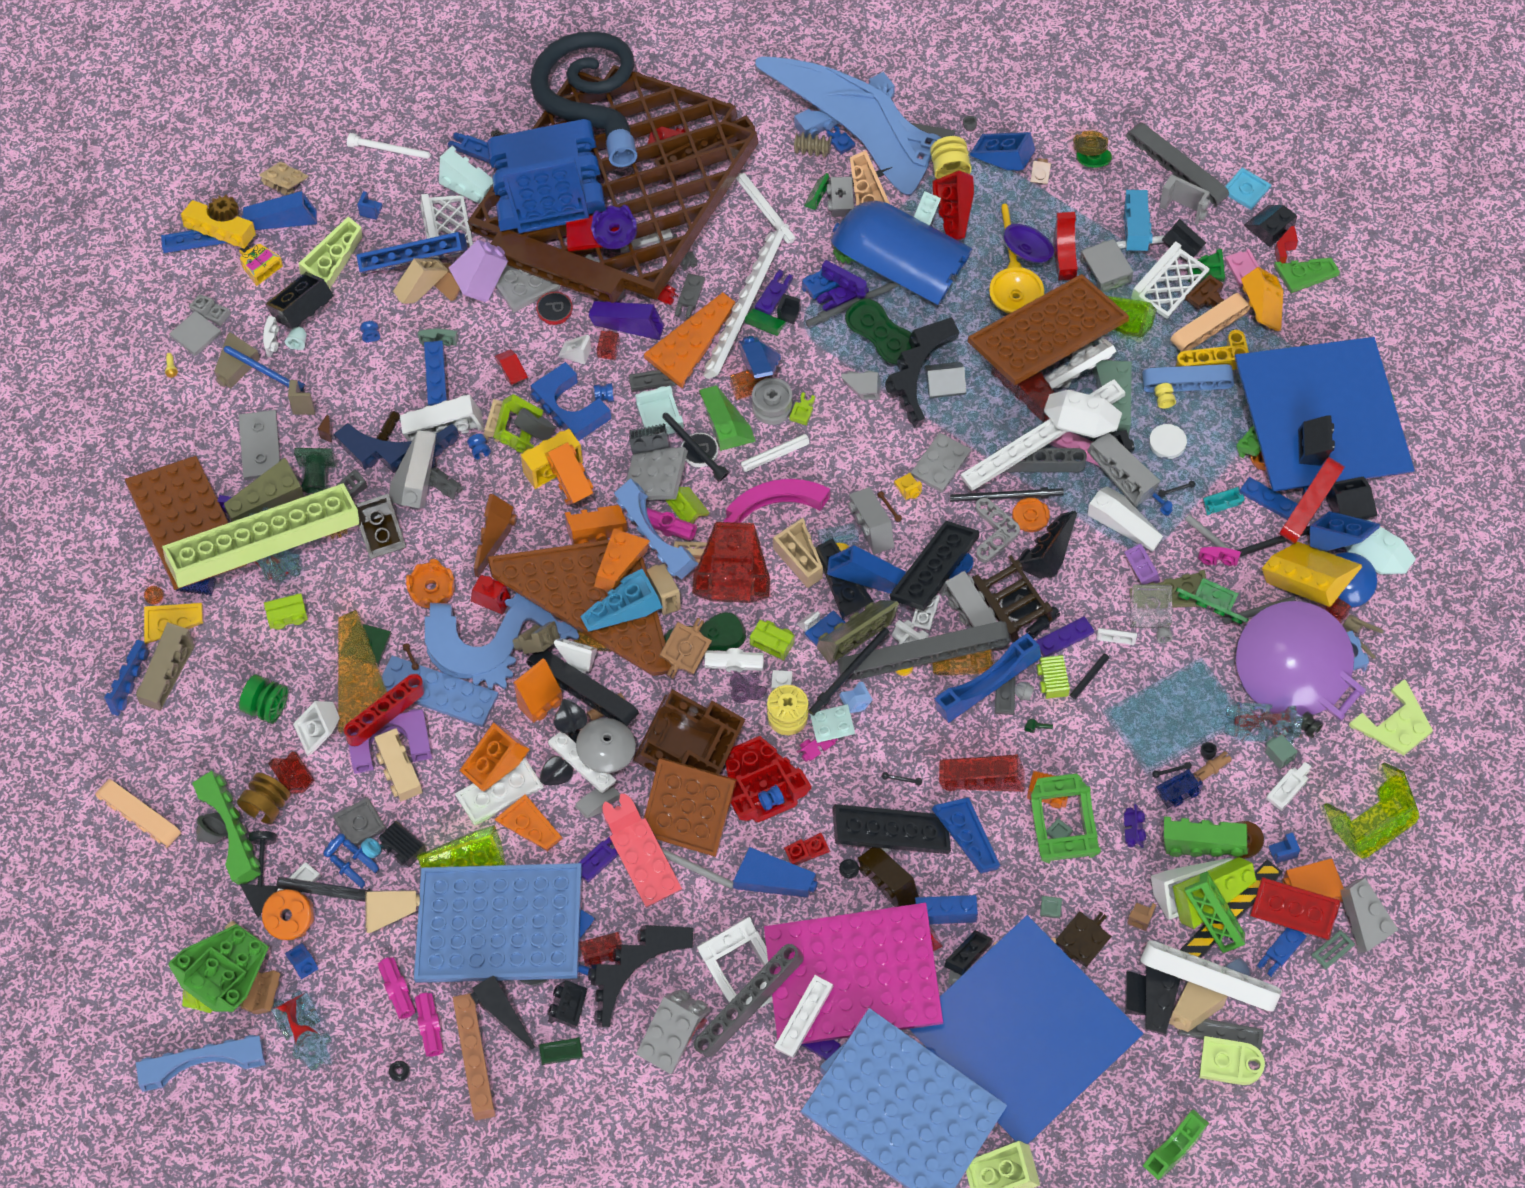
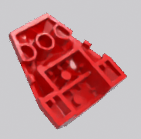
[726,736,812,822]

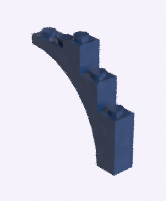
[334,423,460,473]

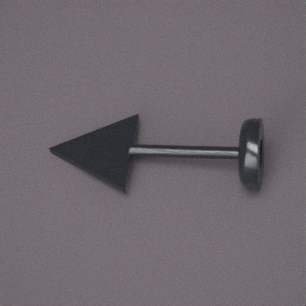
[239,831,278,918]

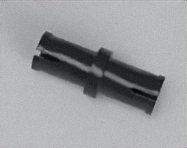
[1025,606,1061,639]

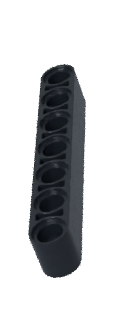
[526,650,639,727]

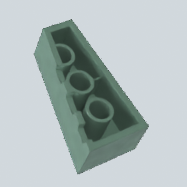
[1093,360,1132,436]

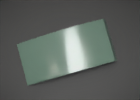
[418,329,459,346]

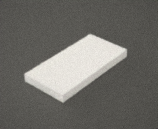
[455,757,544,826]

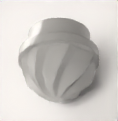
[1015,682,1034,701]

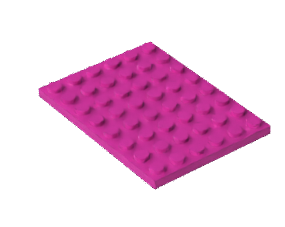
[764,903,943,1044]

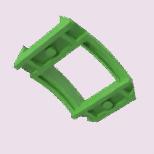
[1031,773,1101,864]

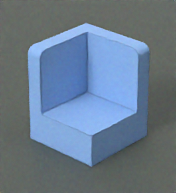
[839,682,873,713]

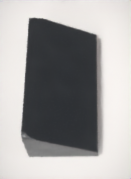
[1125,971,1146,1015]

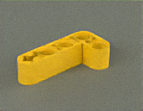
[1175,330,1249,370]

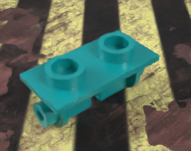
[1203,487,1245,515]

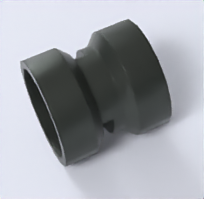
[1296,711,1324,739]

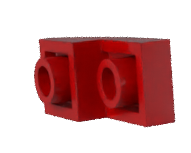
[784,833,831,865]

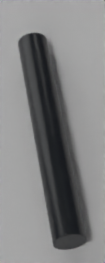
[1069,653,1109,700]

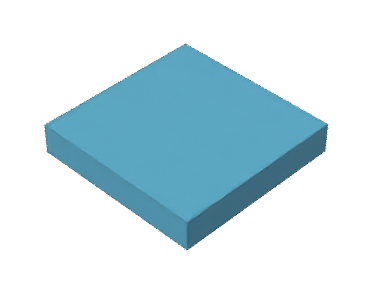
[1225,167,1272,210]

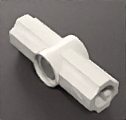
[705,648,764,673]

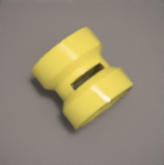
[1154,383,1176,409]

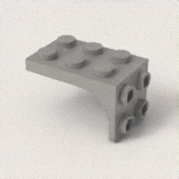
[636,990,711,1074]

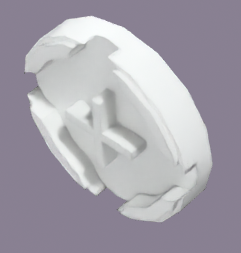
[1149,424,1187,459]

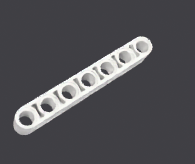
[1140,940,1282,1011]

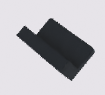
[1162,219,1206,262]

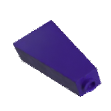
[589,301,665,340]

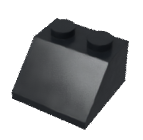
[1244,205,1297,247]

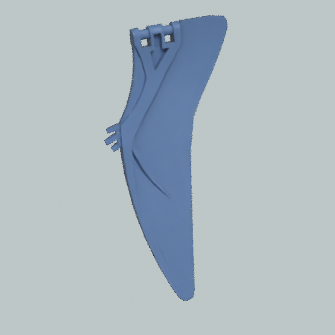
[755,56,941,196]

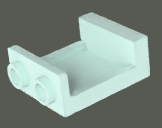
[635,386,684,434]

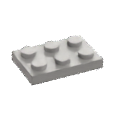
[911,432,972,493]

